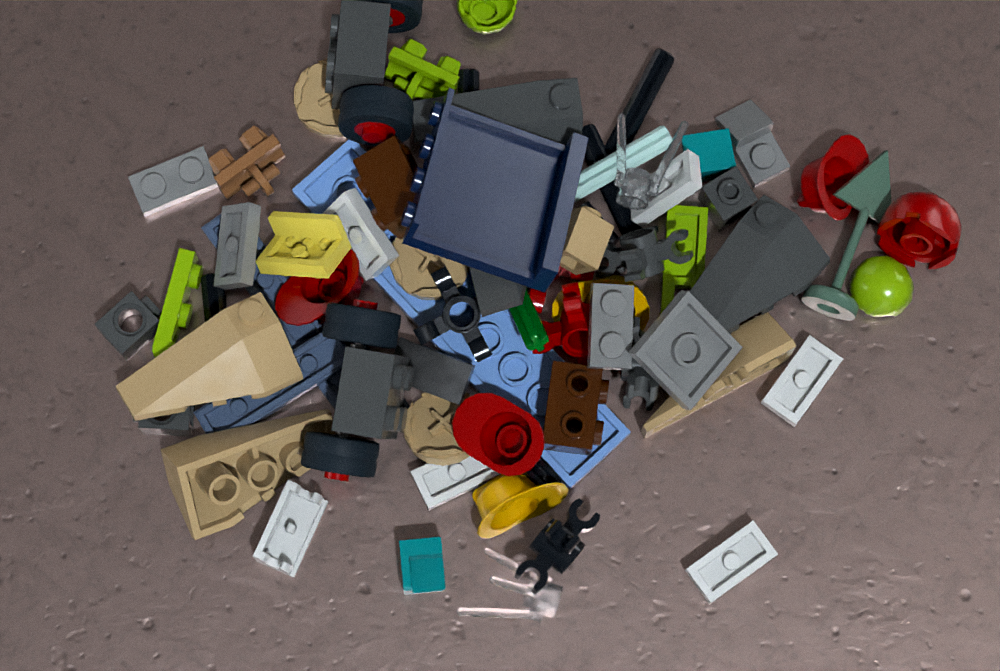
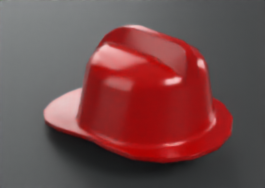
[796,134,869,221]
[275,249,364,326]
[452,393,544,476]

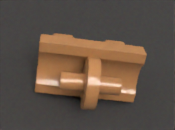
[208,126,286,200]

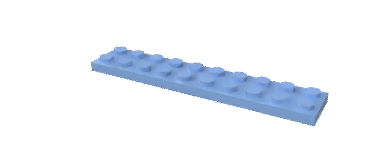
[292,139,631,490]

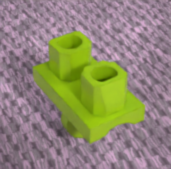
[384,39,461,101]

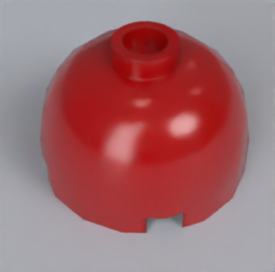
[877,192,962,269]

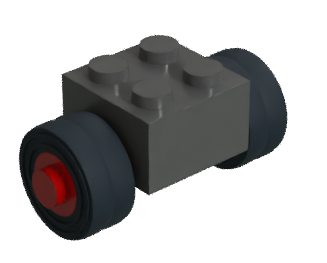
[325,0,423,146]
[301,299,414,481]

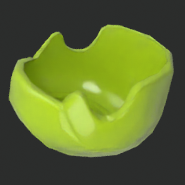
[456,0,517,35]
[849,256,914,317]

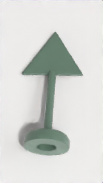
[801,150,891,321]

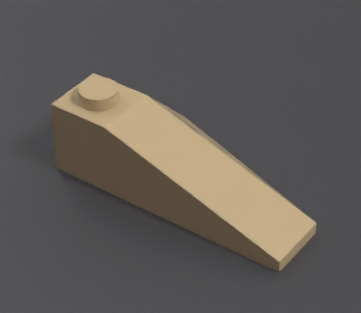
[116,292,303,421]
[640,312,797,439]
[160,409,336,540]

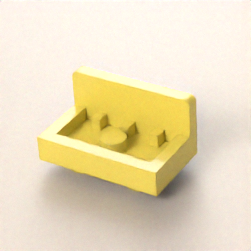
[255,211,352,279]

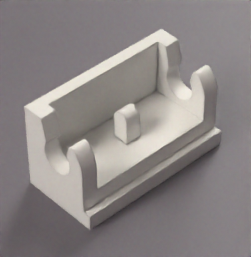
[253,480,329,578]

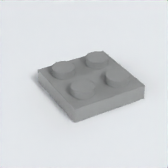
[628,290,743,410]

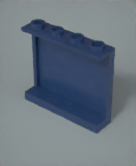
[400,88,589,293]

